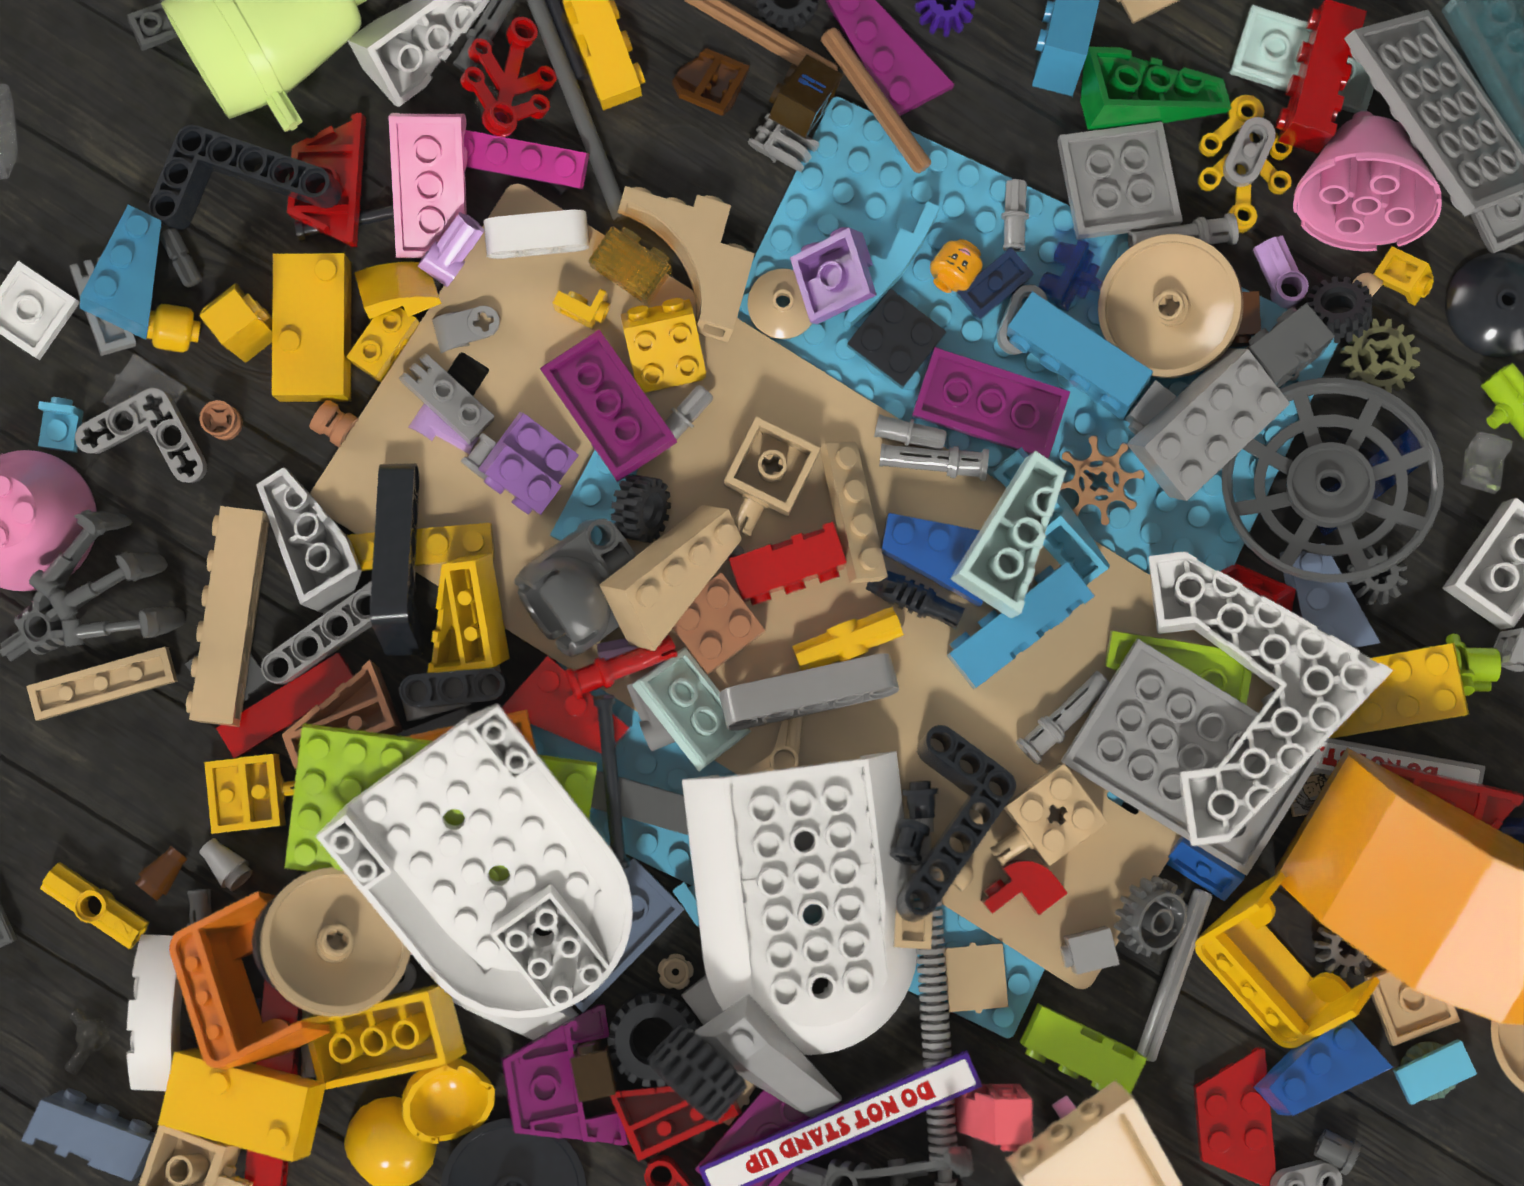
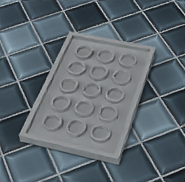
[1344,10,1524,217]
[1061,639,1324,876]

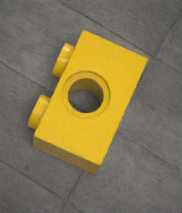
[346,307,420,382]

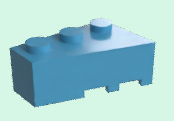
[1032,0,1099,96]

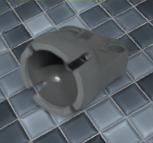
[514,519,636,657]

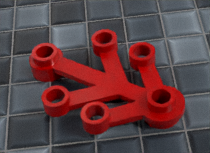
[460,17,557,137]

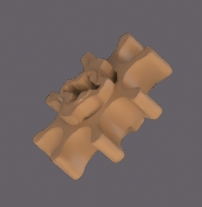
[1060,435,1145,525]

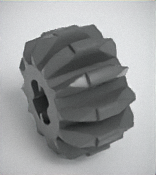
[1345,545,1408,605]
[1313,927,1372,978]

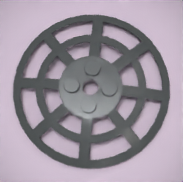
[1222,378,1444,583]

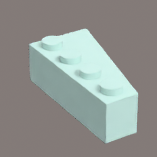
[950,451,1066,618]

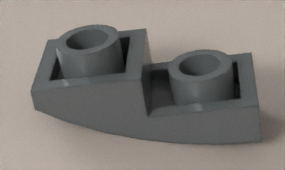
[127,0,178,51]

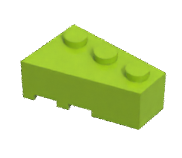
[1020,1003,1147,1094]

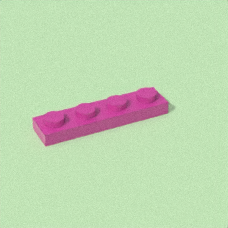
[464,130,589,189]

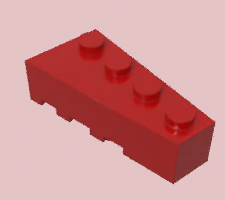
[1276,0,1367,154]

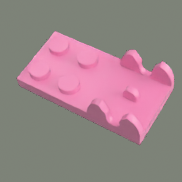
[389,113,468,258]

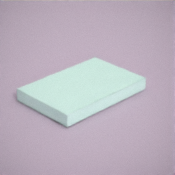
[632,647,751,771]

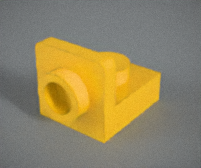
[1373,246,1434,306]
[552,289,611,329]

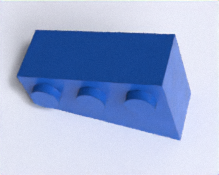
[881,513,983,607]
[1254,1020,1393,1116]

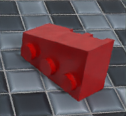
[729,522,847,606]
[501,656,631,753]
[610,1086,742,1161]

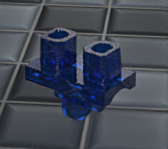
[1039,239,1103,312]

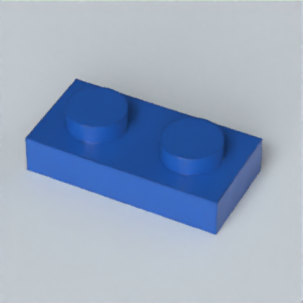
[1166,837,1245,901]

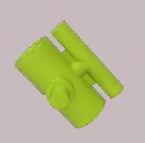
[1480,363,1524,439]
[1422,634,1501,696]

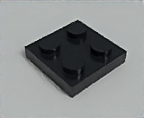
[847,289,946,389]

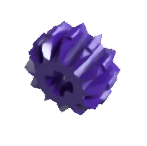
[915,0,975,38]

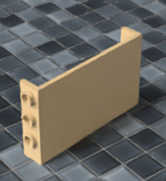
[1006,1081,1182,1186]

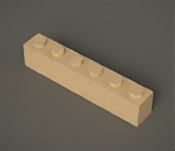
[186,506,270,727]

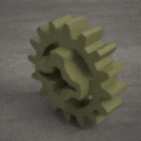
[1340,319,1420,393]

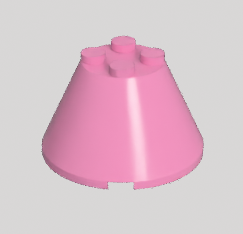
[1293,111,1442,251]
[0,450,97,591]

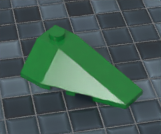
[1080,47,1232,131]

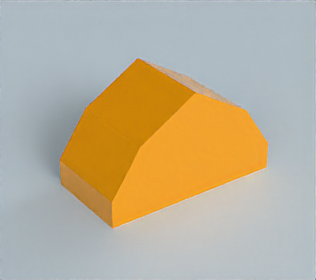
[1275,747,1524,1025]

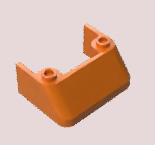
[169,891,330,1069]

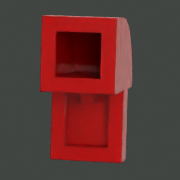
[980,860,1068,915]

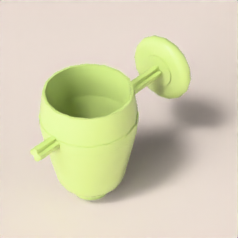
[161,0,367,132]

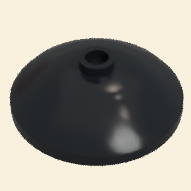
[1445,252,1524,358]

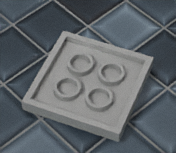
[1057,122,1182,240]

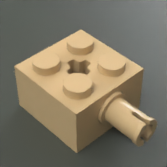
[724,416,821,537]
[990,764,1108,867]

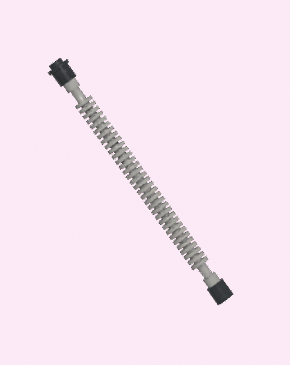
[902,781,958,1186]

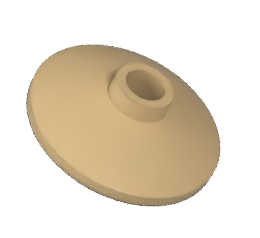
[748,269,812,339]

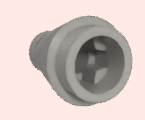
[199,838,252,891]

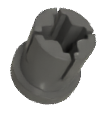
[1313,1129,1362,1175]

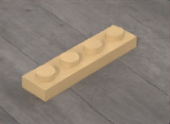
[820,442,888,583]
[26,647,178,721]

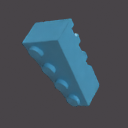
[1007,291,1153,421]
[947,562,1095,689]

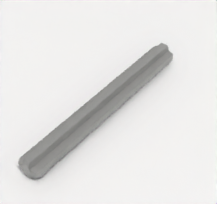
[1137,889,1212,1062]

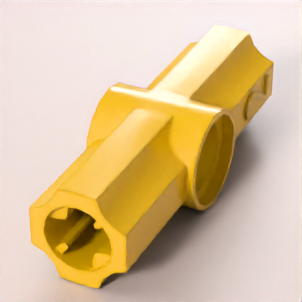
[792,607,904,671]
[40,862,150,949]

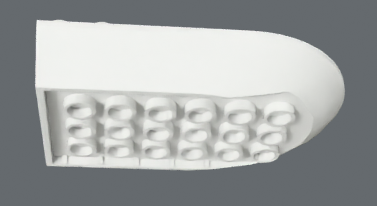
[316,704,632,1018]
[682,751,918,1055]

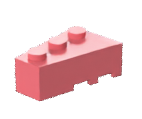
[951,1084,1033,1151]

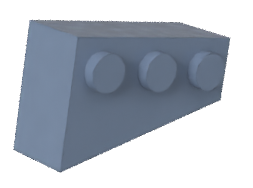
[1280,543,1380,648]
[21,1088,156,1181]

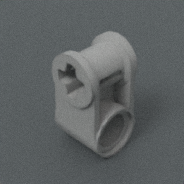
[432,306,500,353]

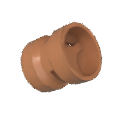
[309,399,359,448]
[200,400,243,440]

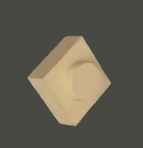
[893,910,933,949]

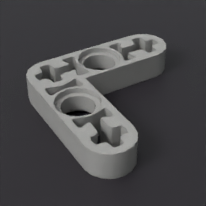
[75,388,207,483]

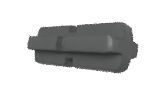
[159,228,202,287]

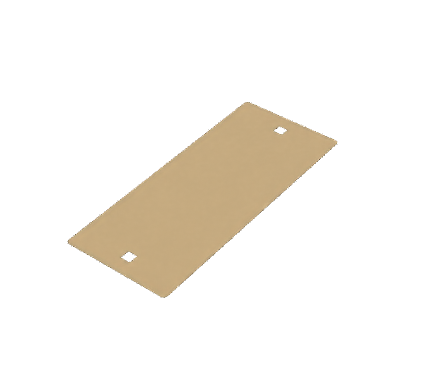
[310,184,1274,989]

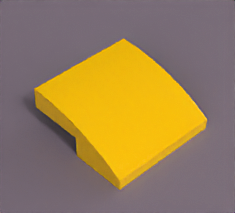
[354,262,442,319]

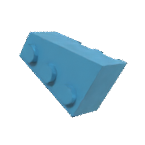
[80,205,161,340]

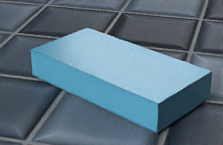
[1393,1039,1477,1105]

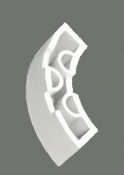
[127,934,182,1091]

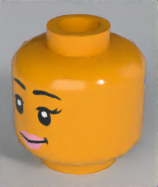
[930,239,983,293]

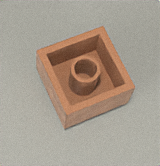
[672,572,765,675]

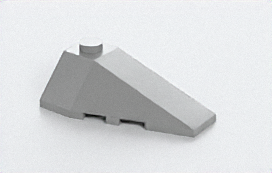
[694,995,842,1117]

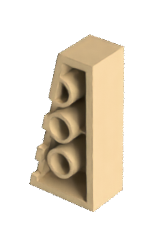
[599,505,742,651]

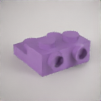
[790,227,877,324]
[478,412,579,515]

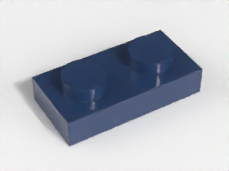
[956,248,1034,322]

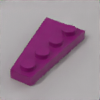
[825,0,954,116]

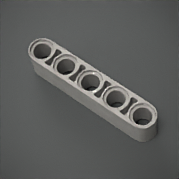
[261,581,416,685]
[719,653,900,730]

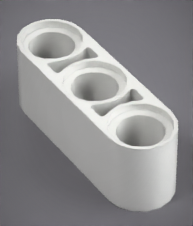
[484,210,589,259]

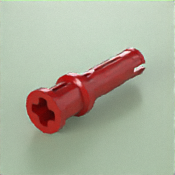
[565,635,678,700]

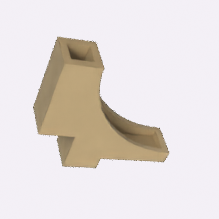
[618,186,755,342]

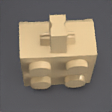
[139,1125,253,1186]

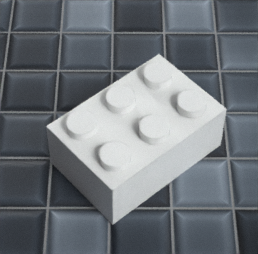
[1442,498,1524,630]

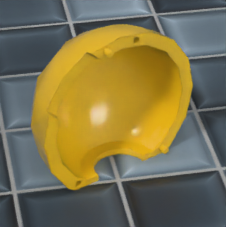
[402,1058,495,1144]
[344,1096,437,1186]

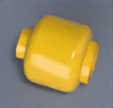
[147,304,200,352]

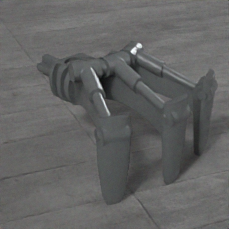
[0,510,186,661]
[792,1146,974,1186]

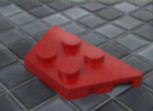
[287,113,366,247]
[1381,761,1524,830]
[1193,1047,1276,1186]

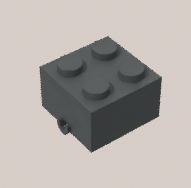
[1245,303,1335,388]

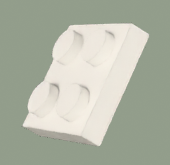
[0,261,80,360]

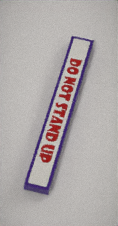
[699,1051,982,1186]

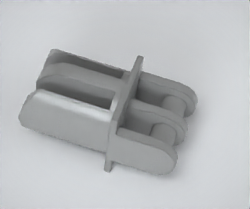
[748,113,819,173]

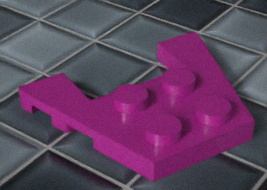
[501,1003,628,1146]

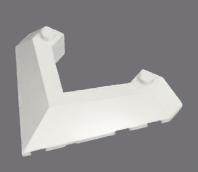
[1148,551,1393,846]

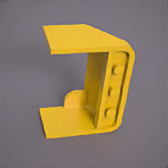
[1195,872,1380,1049]

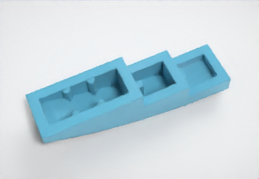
[844,201,940,329]
[993,447,1110,585]

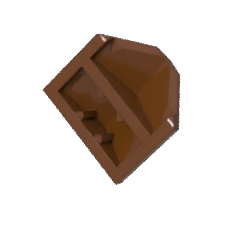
[672,48,750,116]

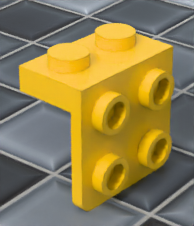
[621,298,706,393]

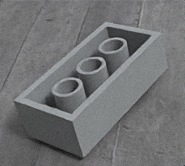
[1127,348,1290,501]

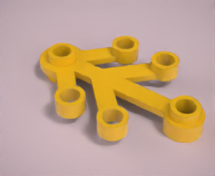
[1198,95,1293,233]

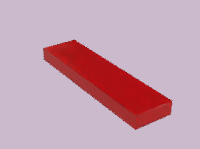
[216,652,354,759]

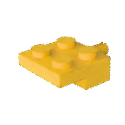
[204,754,295,834]

